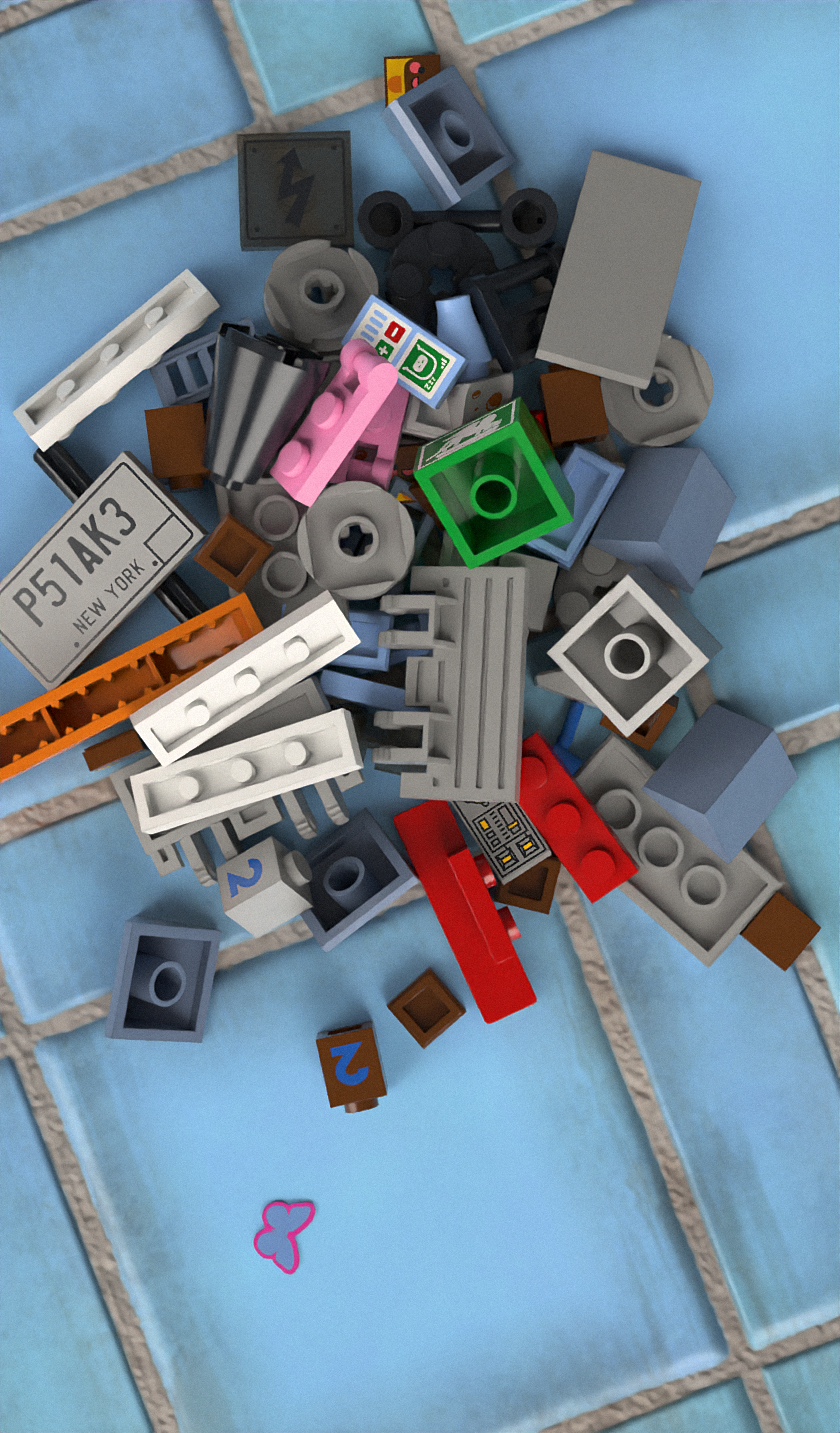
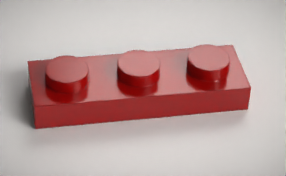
[518,729,640,904]

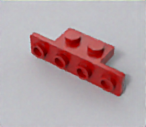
[393,800,537,1024]

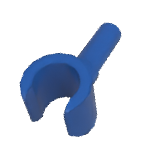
[552,701,584,775]

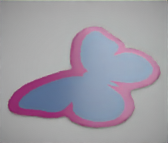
[253,1202,315,1275]

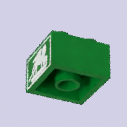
[413,396,575,570]

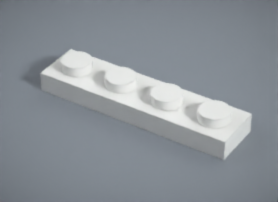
[12,269,220,452]
[129,590,361,767]
[130,708,364,834]

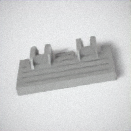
[372,566,530,803]
[109,676,365,888]

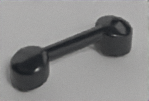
[357,188,558,251]

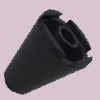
[201,320,332,491]

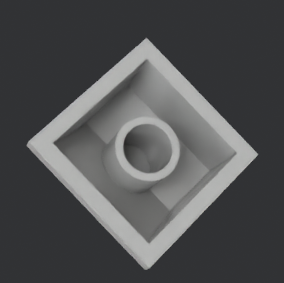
[547,563,724,737]

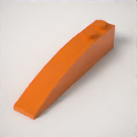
[0,592,264,785]

